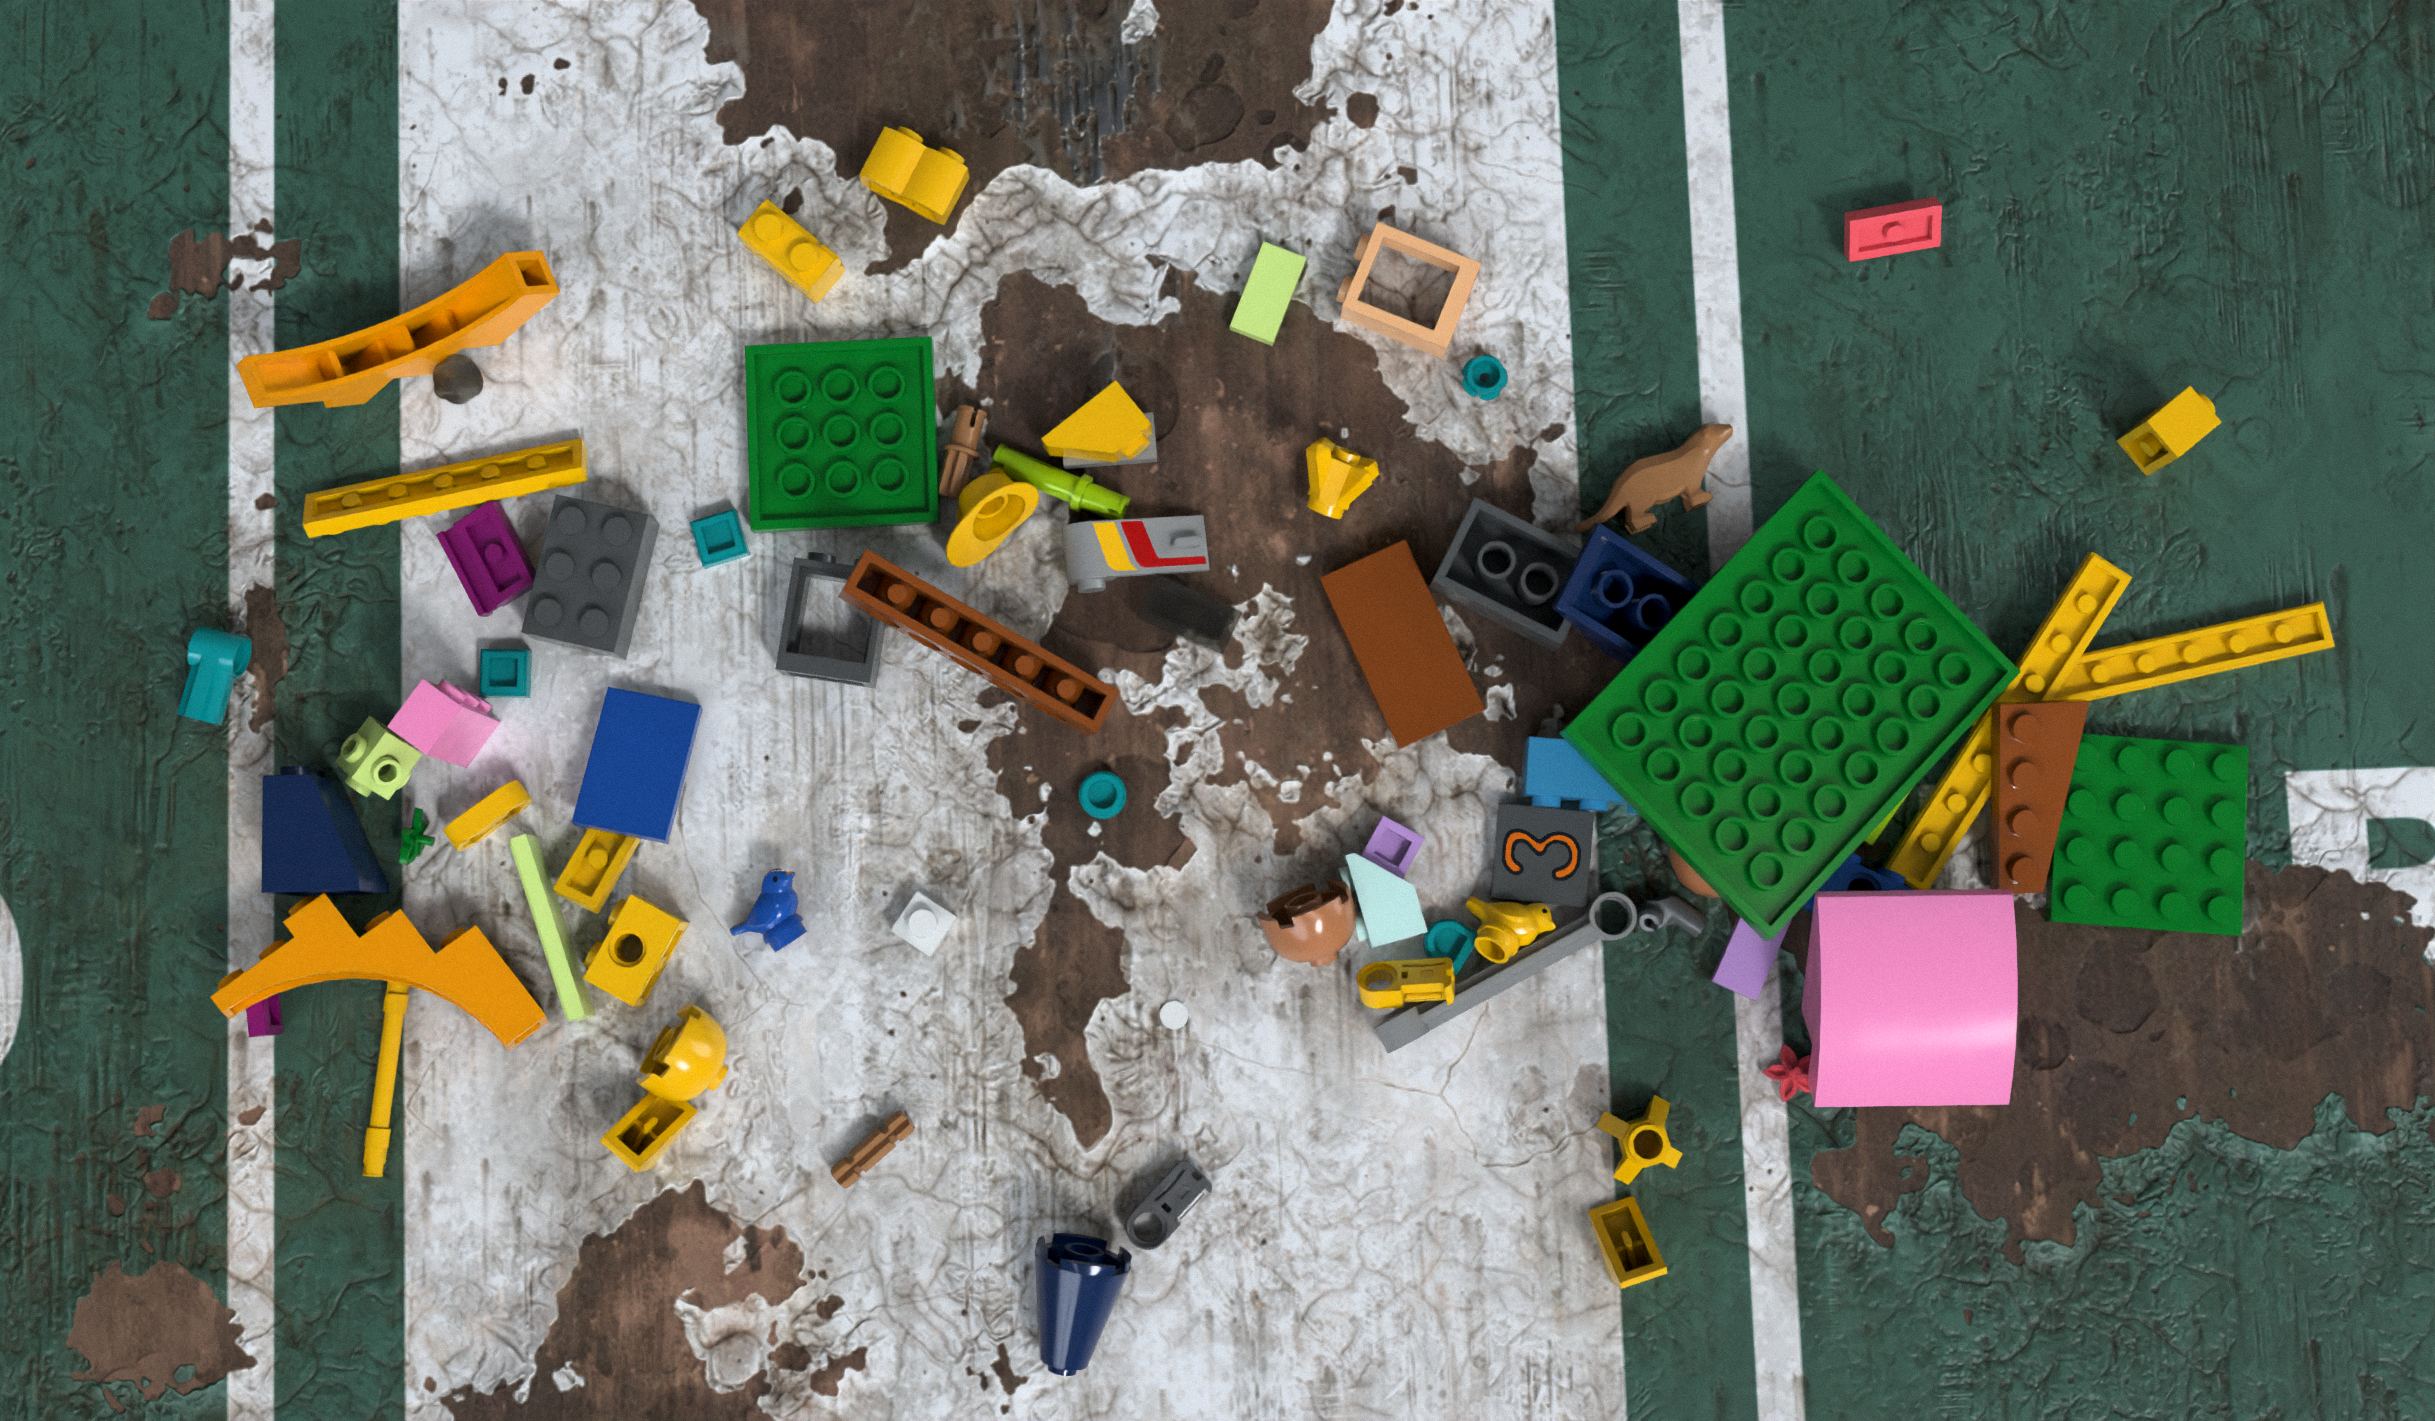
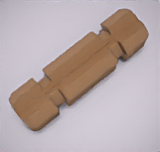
[830,1110,915,1188]

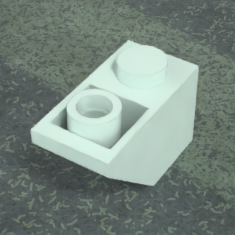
[1338,853,1428,949]

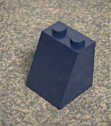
[261,766,389,897]

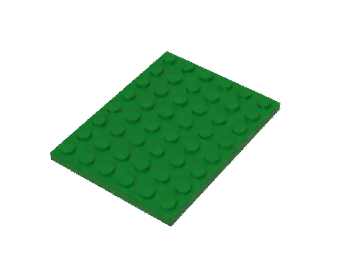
[1559,468,2021,941]

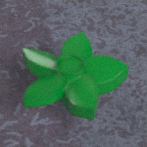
[399,807,435,865]

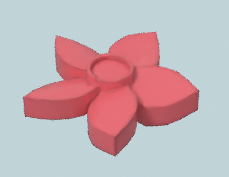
[1762,1044,1811,1102]

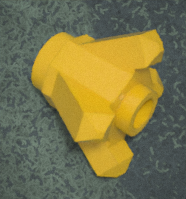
[1306,437,1379,519]
[1596,1095,1683,1185]

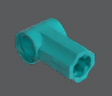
[177,626,252,726]

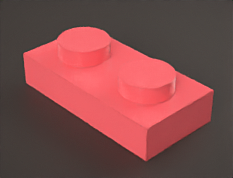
[1844,196,1942,262]

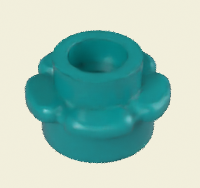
[1462,355,1508,401]

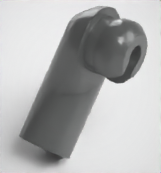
[1637,894,1709,938]

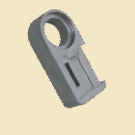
[1126,1160,1212,1250]

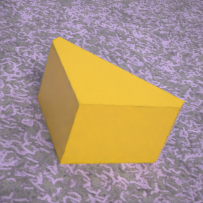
[600,1092,698,1173]
[1588,1196,1668,1289]

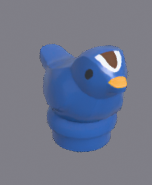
[729,868,807,953]

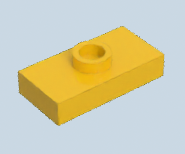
[553,828,641,914]

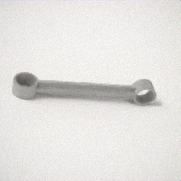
[1374,892,1637,1053]

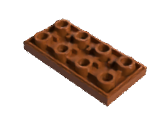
[1319,539,1485,750]

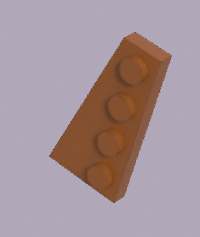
[1990,699,2090,894]

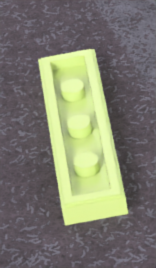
[509,833,596,1021]

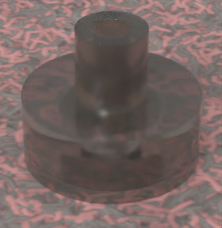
[433,354,483,405]

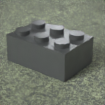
[521,494,660,660]
[1429,497,1581,652]

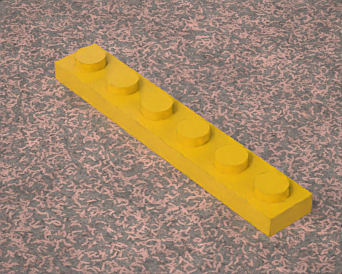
[302,437,587,538]

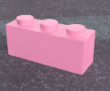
[387,679,500,768]

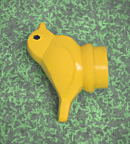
[1466,896,1556,963]

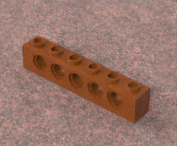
[838,549,1119,737]

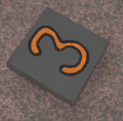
[1490,803,1594,908]

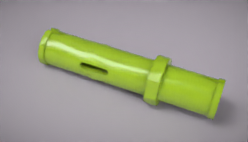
[990,443,1130,520]

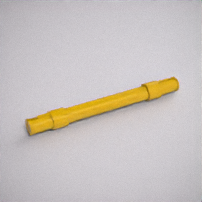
[362,982,409,1177]

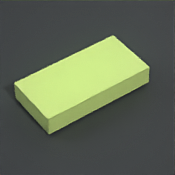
[1230,241,1307,346]

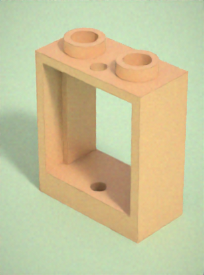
[1336,221,1482,359]

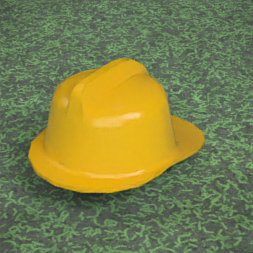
[946,467,1039,568]

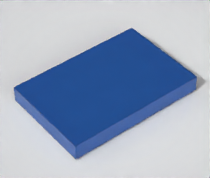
[572,687,703,844]

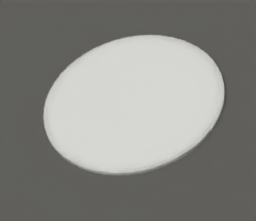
[1160,1001,1188,1030]

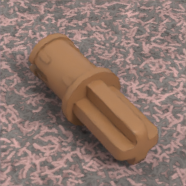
[938,405,987,500]

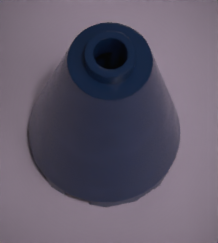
[1035,1233,1132,1376]

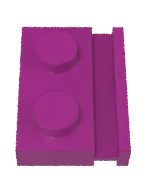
[436,500,536,617]

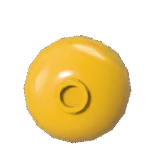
[636,1003,729,1102]

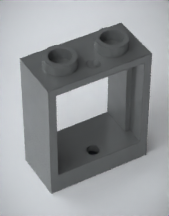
[775,552,886,689]

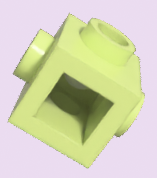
[335,715,423,800]

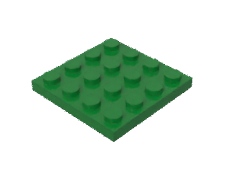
[745,336,941,533]
[2045,734,2249,936]

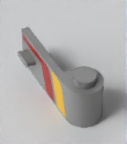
[1062,515,1210,593]

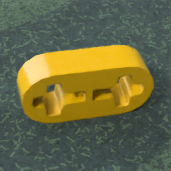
[443,780,533,852]

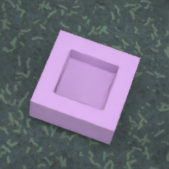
[1361,815,1425,879]

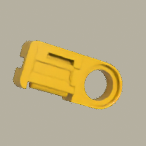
[1356,957,1455,1009]

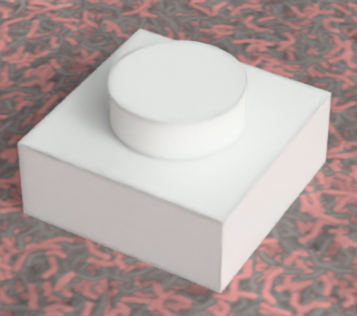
[890,891,958,957]

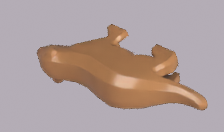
[1574,422,1733,536]

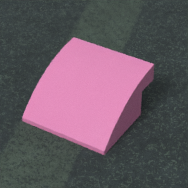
[1801,889,2018,1107]

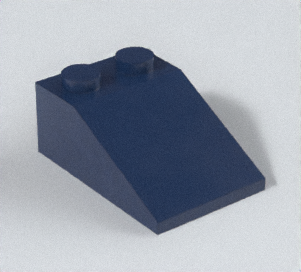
[1552,523,1701,665]

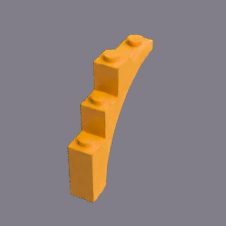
[236,250,560,408]
[210,893,548,1051]

